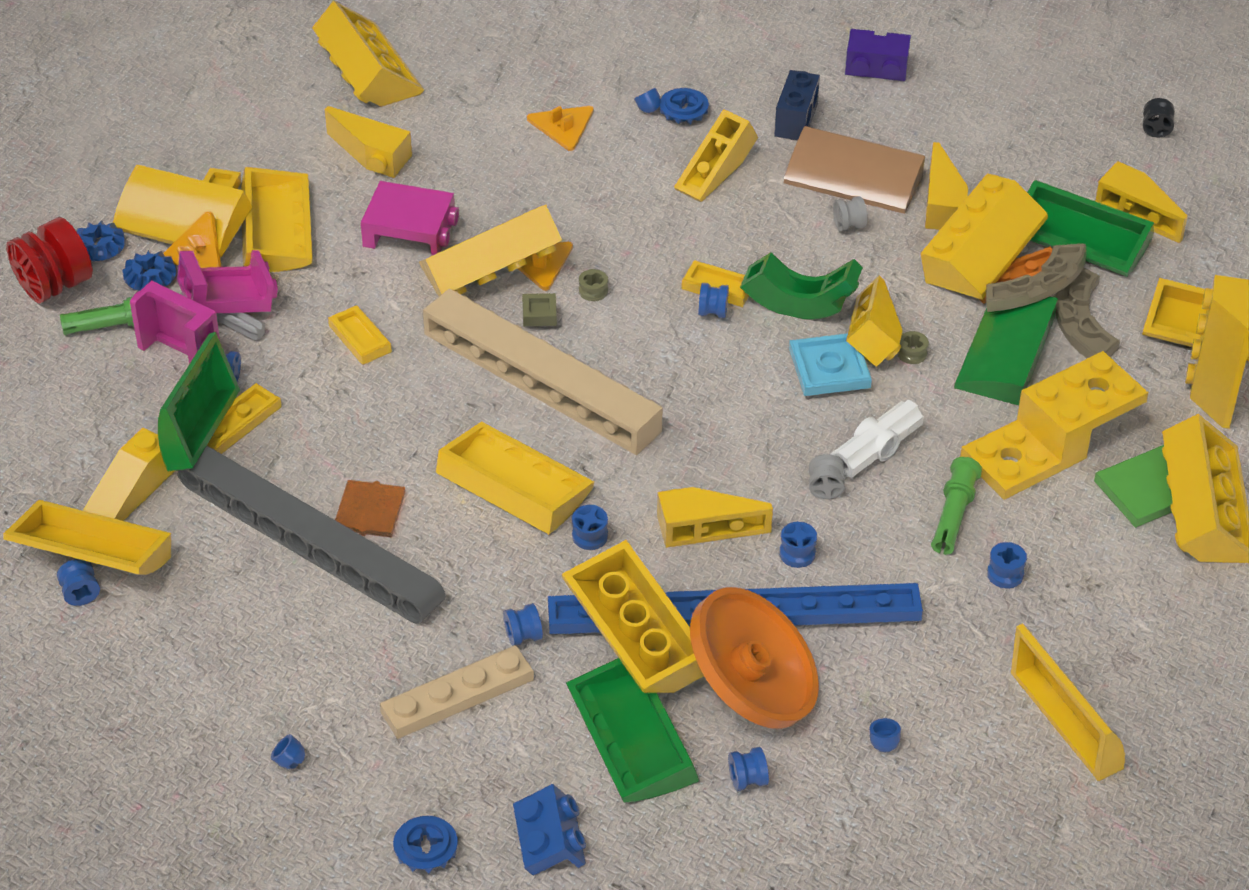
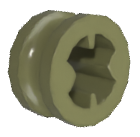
[579,269,608,301]
[897,331,929,364]

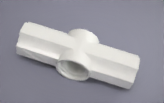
[830,400,924,479]

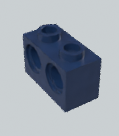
[774,70,820,141]

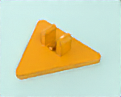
[527,106,594,151]
[163,211,221,268]
[517,241,573,291]

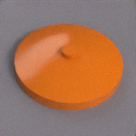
[690,587,819,729]

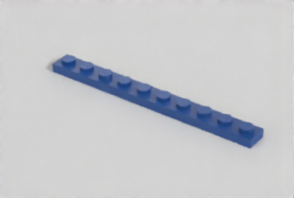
[548,583,923,634]

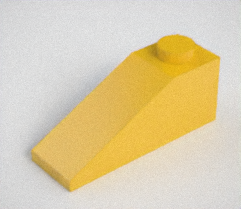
[325,106,412,178]
[674,109,758,202]
[925,142,968,230]
[1095,161,1188,243]
[846,275,902,367]
[83,427,174,521]
[657,487,773,548]

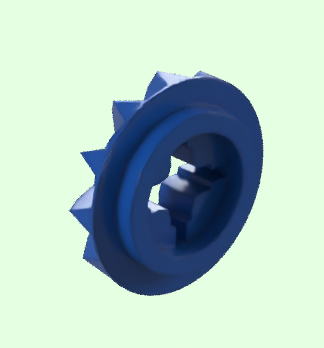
[660,88,709,125]
[77,220,125,261]
[122,250,176,291]
[393,816,458,874]

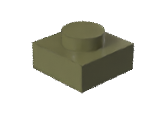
[522,293,557,327]

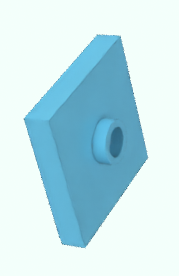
[789,333,872,396]

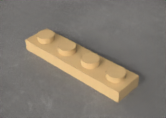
[380,645,534,739]

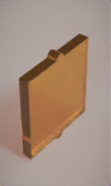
[335,480,406,538]

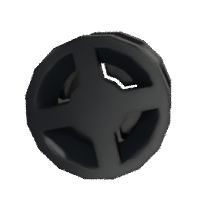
[1142,98,1175,138]

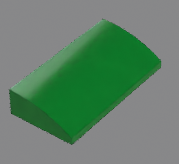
[1027,180,1154,277]
[954,296,1058,406]
[158,332,240,471]
[566,658,699,803]

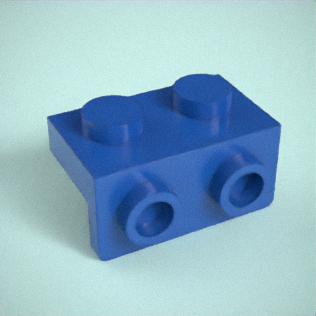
[513,784,586,876]

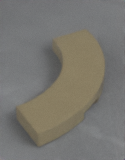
[986,243,1087,312]
[1055,268,1120,358]

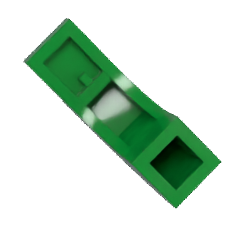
[740,252,863,319]

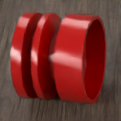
[6,216,93,304]

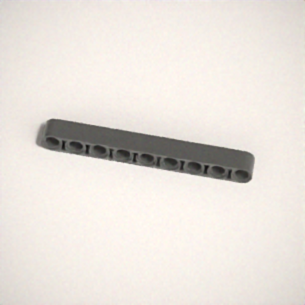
[177,446,446,624]

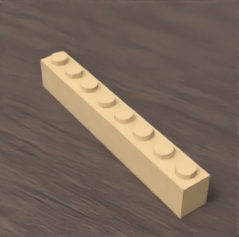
[423,288,663,456]

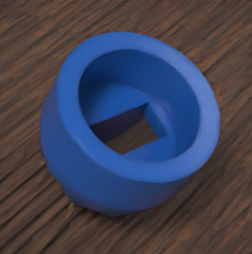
[634,87,661,113]
[869,718,901,753]
[271,734,305,769]

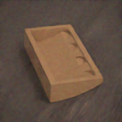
[783,126,925,214]

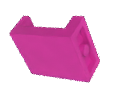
[360,181,459,256]
[177,250,278,313]
[130,281,220,364]

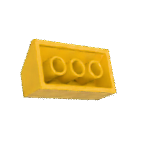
[312,0,424,107]
[920,173,1048,300]
[419,204,562,296]
[1185,275,1249,429]
[1162,414,1249,563]
[562,540,704,693]

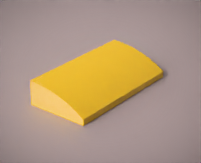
[113,164,252,257]
[241,167,312,272]
[1142,278,1249,361]
[436,421,594,535]
[3,500,171,575]
[1011,623,1125,781]

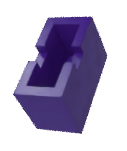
[845,29,911,81]

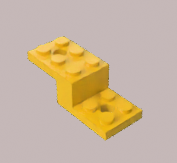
[960,351,1149,500]

